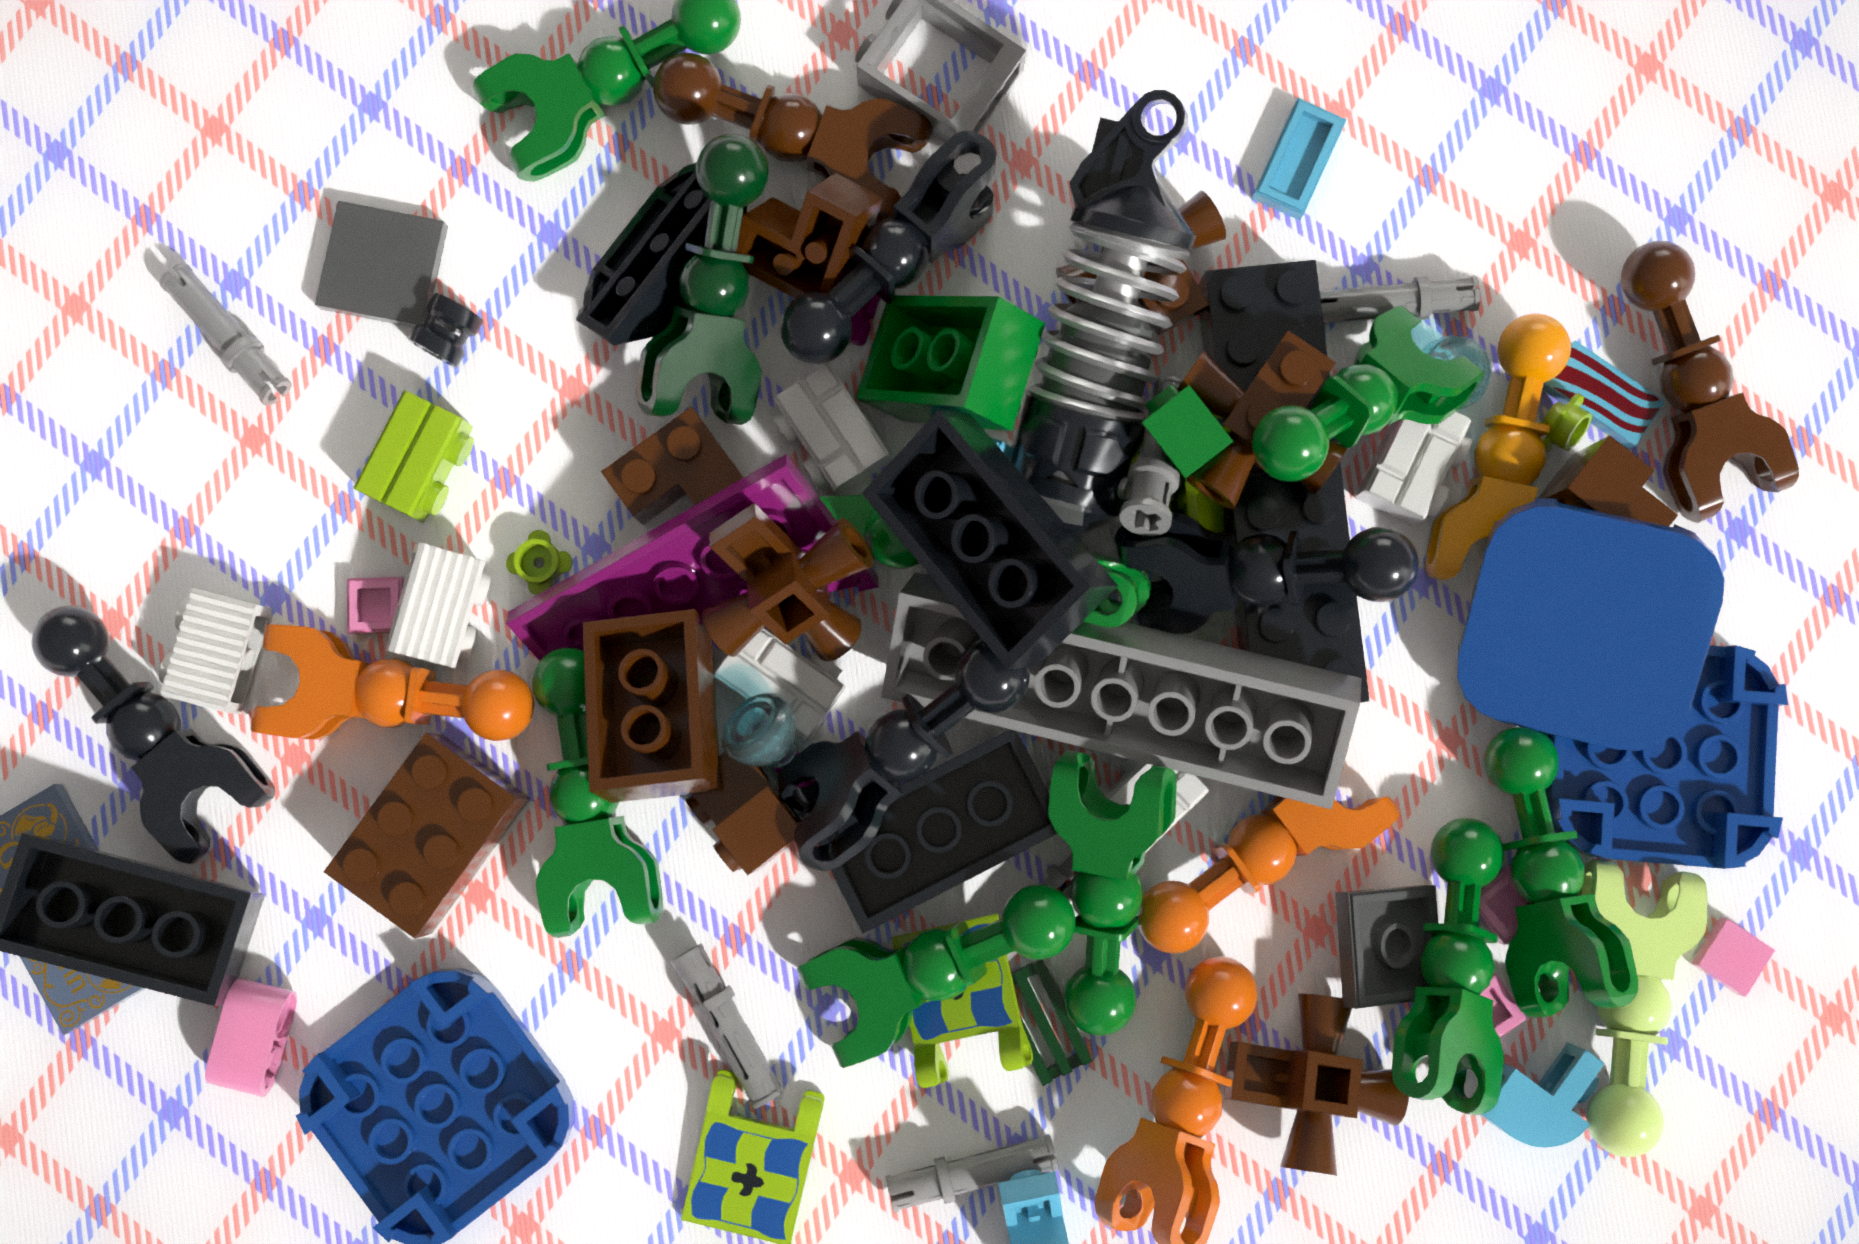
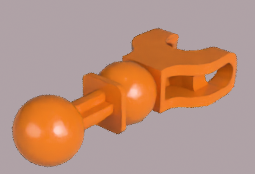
[250,624,535,741]
[1137,747,1400,954]
[1094,956,1258,1244]

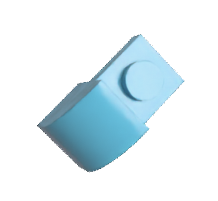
[1480,1042,1605,1148]
[998,1170,1069,1244]

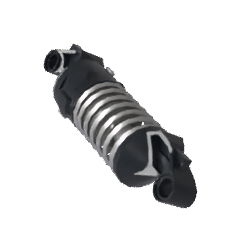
[1010,90,1196,537]

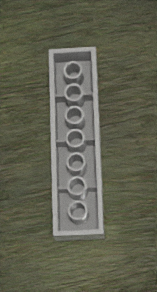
[881,572,1362,809]

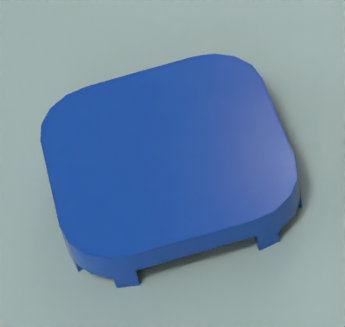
[1457,498,1725,751]
[1545,645,1789,869]
[295,968,575,1244]

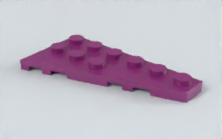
[506,454,879,661]

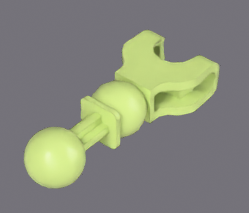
[1578,859,1707,1157]

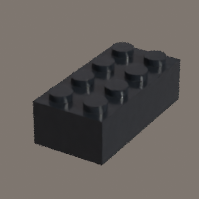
[862,409,1118,670]
[817,729,1057,934]
[0,833,265,1006]

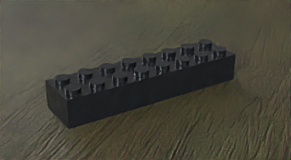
[1198,260,1370,703]

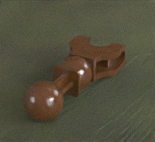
[653,53,933,223]
[1621,240,1799,523]

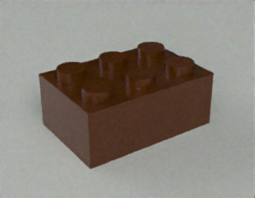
[583,609,721,803]
[323,732,531,939]

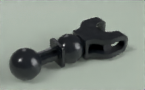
[780,130,996,364]
[1114,513,1419,634]
[31,606,275,864]
[777,639,1030,871]

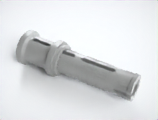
[1119,376,1183,537]

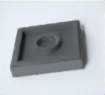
[315,201,448,328]
[1335,885,1438,1009]

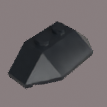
[576,162,748,346]

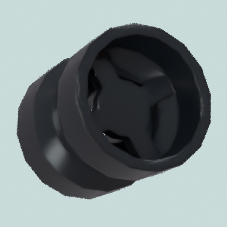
[408,292,484,368]

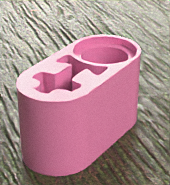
[205,978,297,1097]

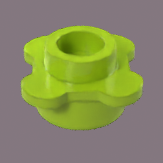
[1541,393,1592,453]
[506,530,573,595]

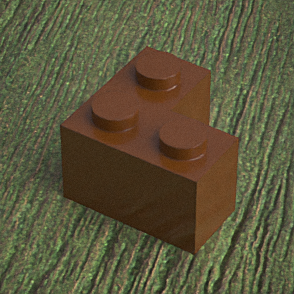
[737,173,884,298]
[601,406,744,525]
[1538,435,1678,527]
[685,742,802,876]

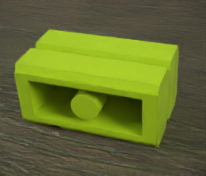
[353,390,474,523]

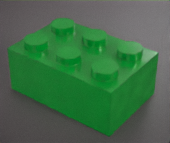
[855,295,1046,431]

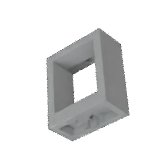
[854,0,1026,156]

